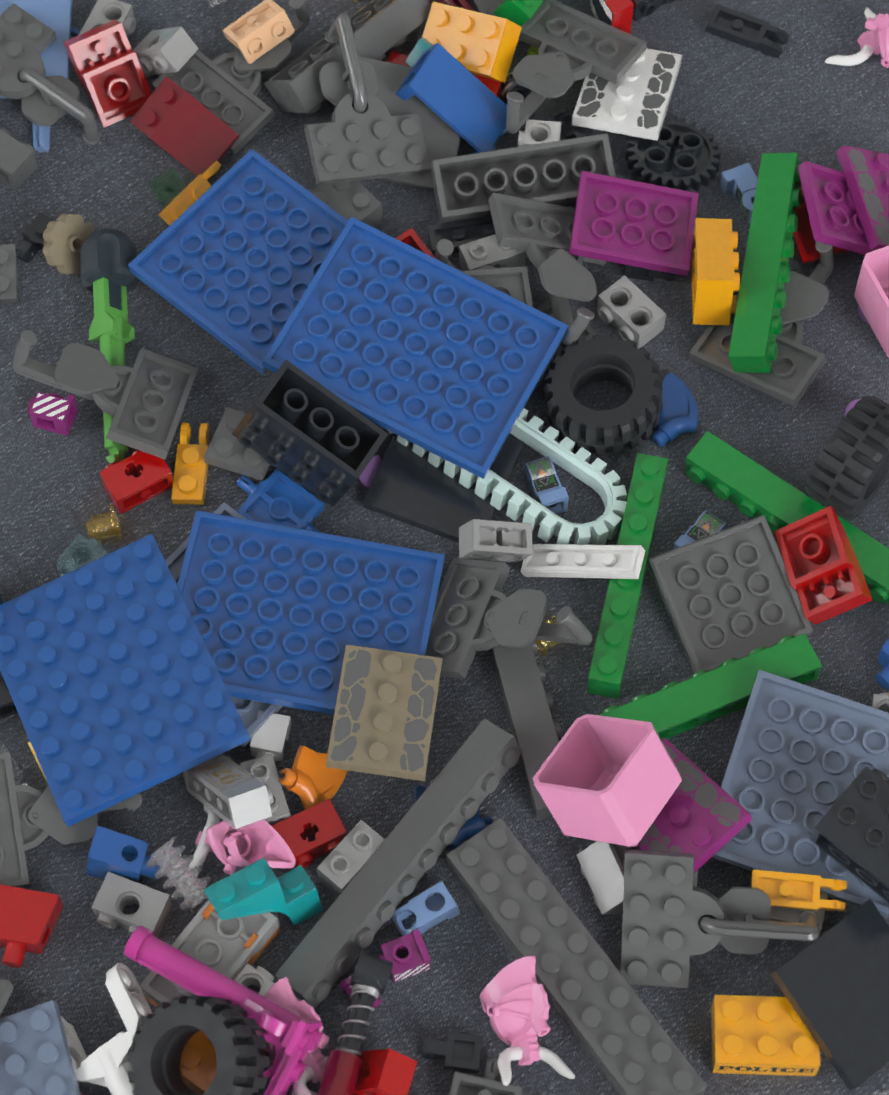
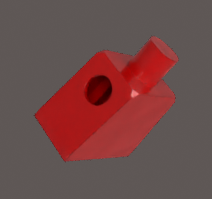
[0,884,63,968]

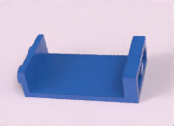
[395,43,507,154]

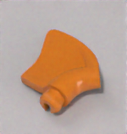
[278,745,348,810]

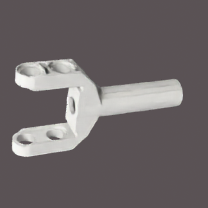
[61,963,153,1095]

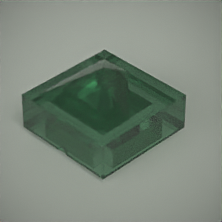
[148,168,187,208]

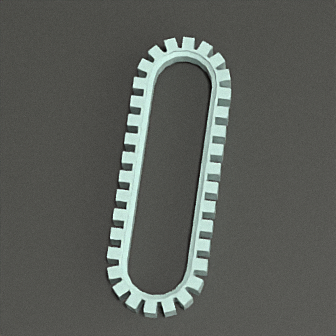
[387,408,627,545]

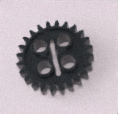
[625,117,721,192]

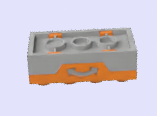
[140,899,280,1007]

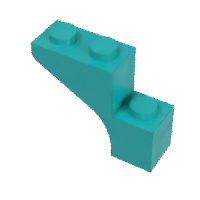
[203,858,323,926]

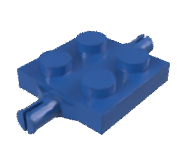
[236,469,325,533]

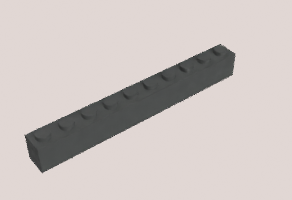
[274,718,523,1009]

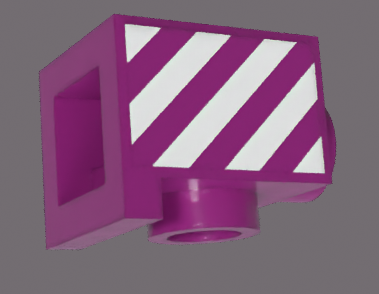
[27,392,78,436]
[377,929,431,983]

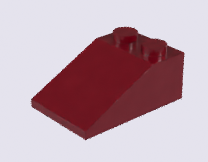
[130,76,240,176]

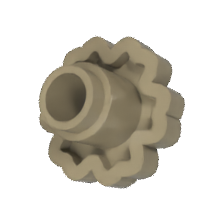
[42,214,95,274]

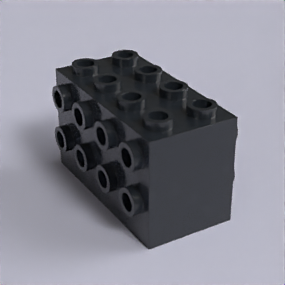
[232,360,388,507]
[810,766,889,903]

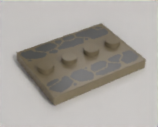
[326,644,443,781]

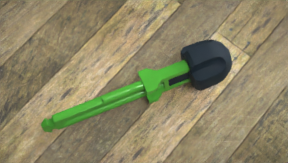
[80,228,138,463]

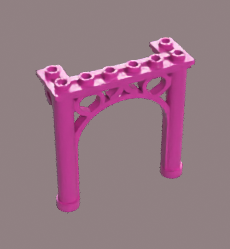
[80,925,323,1095]

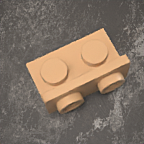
[222,0,295,64]

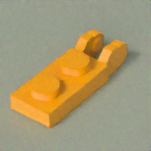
[158,161,221,226]
[171,423,209,505]
[751,870,847,911]

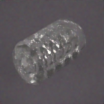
[146,835,211,911]

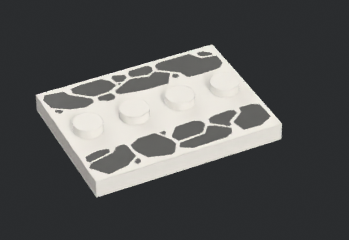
[572,48,682,141]

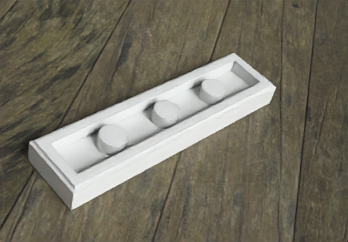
[520,544,645,579]

